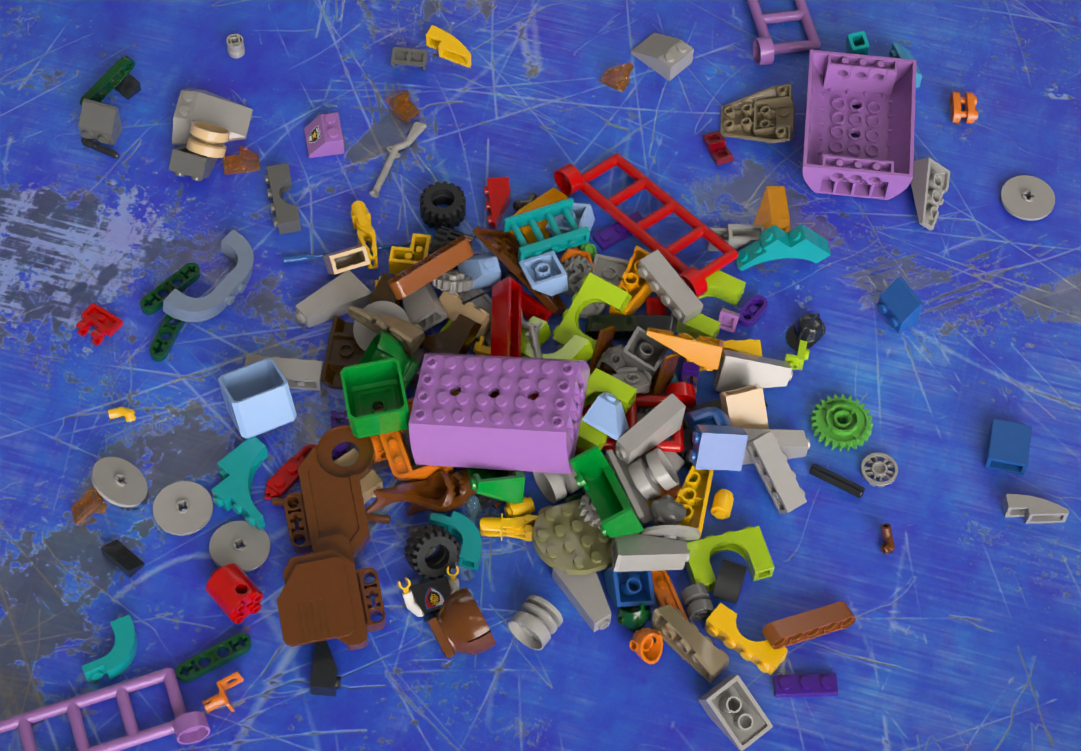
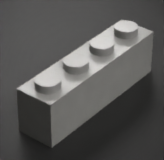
[637,250,703,325]
[244,355,323,391]
[746,431,807,514]

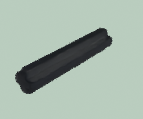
[809,464,865,498]

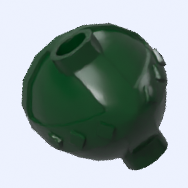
[617,603,651,633]

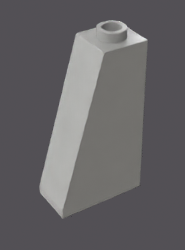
[295,270,372,328]
[403,283,448,331]
[713,349,793,392]
[615,393,686,464]
[742,429,810,465]
[610,534,690,572]
[552,567,612,632]

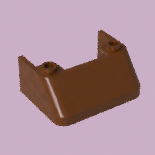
[589,326,680,409]

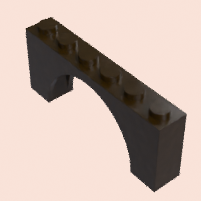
[365,272,482,354]

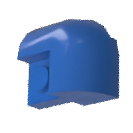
[685,406,733,433]

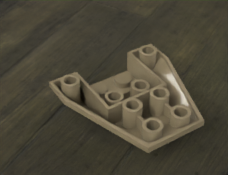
[720,84,795,143]

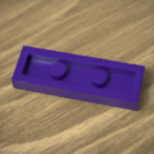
[592,211,643,251]
[773,673,838,698]

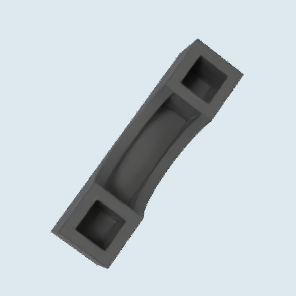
[264,163,301,235]

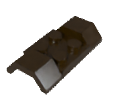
[320,316,365,390]

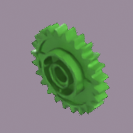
[810,394,873,452]

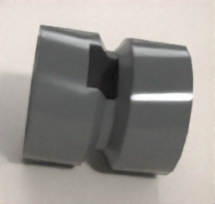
[681,583,714,622]

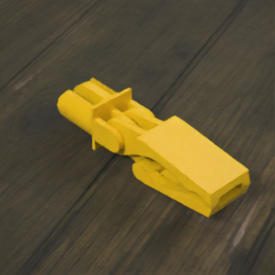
[351,201,378,269]
[480,514,538,541]

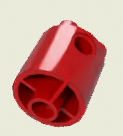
[205,563,263,624]

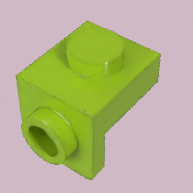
[784,340,810,370]

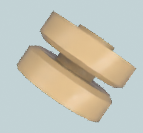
[186,121,230,158]

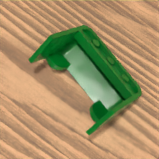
[569,445,644,538]

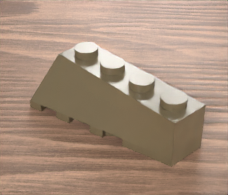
[651,604,730,684]

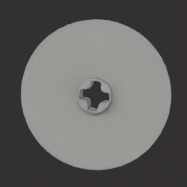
[1000,175,1055,221]
[353,301,410,351]
[91,457,148,508]
[153,481,213,536]
[209,521,270,573]
[639,525,700,542]

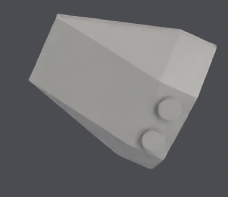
[172,88,253,146]

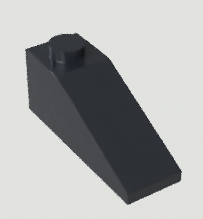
[310,640,342,696]

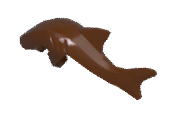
[366,469,475,515]

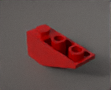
[484,177,511,230]

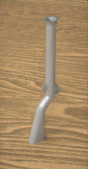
[369,122,427,198]
[521,309,543,358]

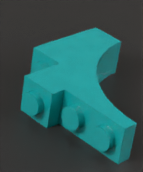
[736,224,831,271]
[212,436,268,531]

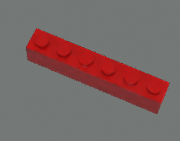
[490,276,522,357]

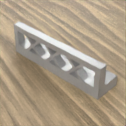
[605,449,654,526]

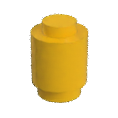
[711,489,734,520]
[504,496,535,518]

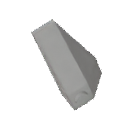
[911,157,950,231]

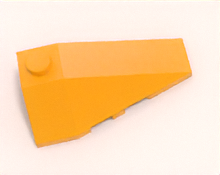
[508,187,568,244]

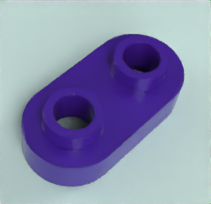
[738,295,768,327]

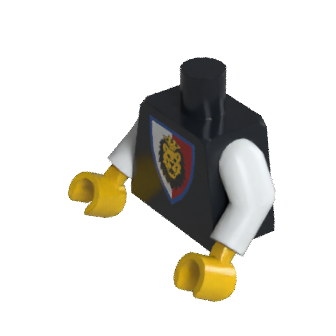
[397,566,460,622]

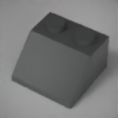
[78,98,123,146]
[169,146,218,181]
[621,326,669,377]

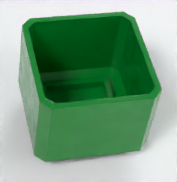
[340,358,410,439]

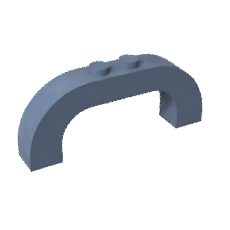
[163,229,254,322]

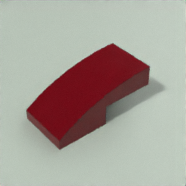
[702,131,733,166]

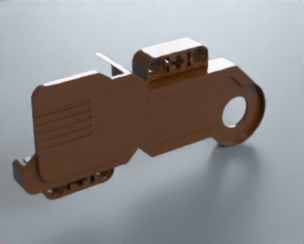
[277,425,386,651]

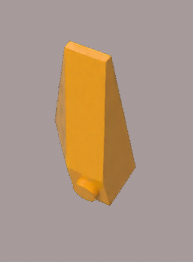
[753,186,791,233]
[646,327,723,371]

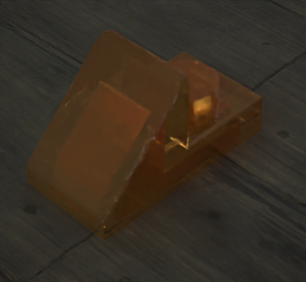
[599,62,634,92]
[385,90,419,122]
[222,146,261,175]

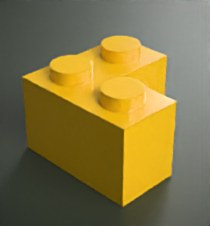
[388,233,431,275]

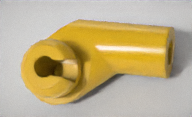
[108,407,136,422]

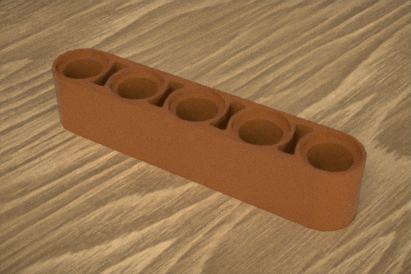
[388,236,474,300]
[762,601,856,649]

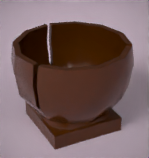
[427,587,496,659]

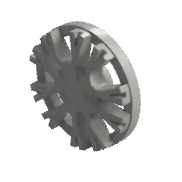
[861,453,898,487]

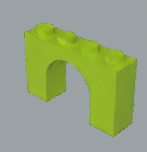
[671,264,746,339]
[552,273,632,360]
[521,316,593,362]
[576,368,637,451]
[685,526,775,592]

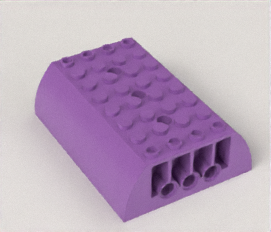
[802,50,917,200]
[409,353,590,474]

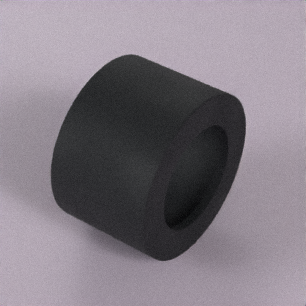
[713,559,747,603]

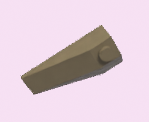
[348,306,425,356]

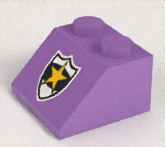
[304,112,344,158]

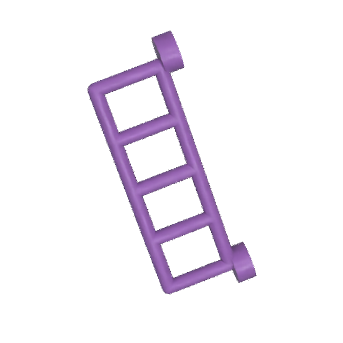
[747,0,821,66]
[0,667,210,751]

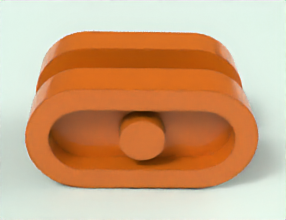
[950,91,978,124]

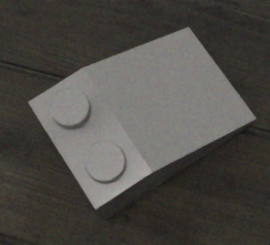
[631,33,694,81]
[698,675,773,751]

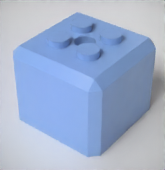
[218,358,297,439]

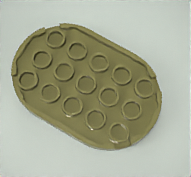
[532,499,644,575]

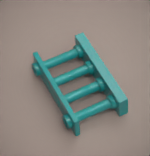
[503,198,590,261]

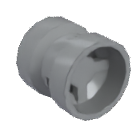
[226,34,245,58]

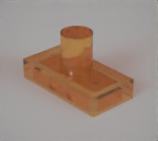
[71,486,107,525]

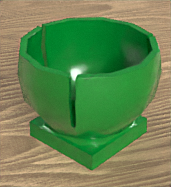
[359,331,419,390]

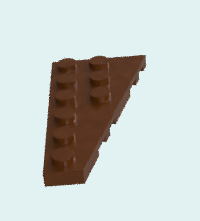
[472,226,568,315]

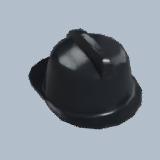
[786,313,826,350]

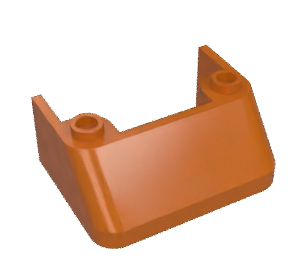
[377,397,454,482]

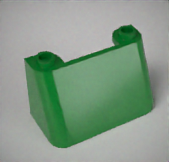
[466,468,525,504]

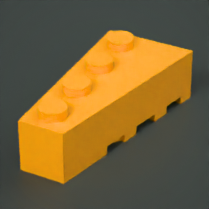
[609,245,653,315]

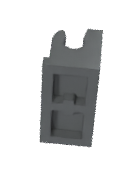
[391,47,429,71]

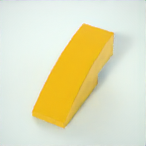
[426,25,471,68]

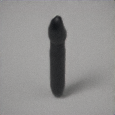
[81,139,120,158]

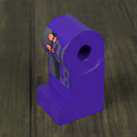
[681,362,700,395]

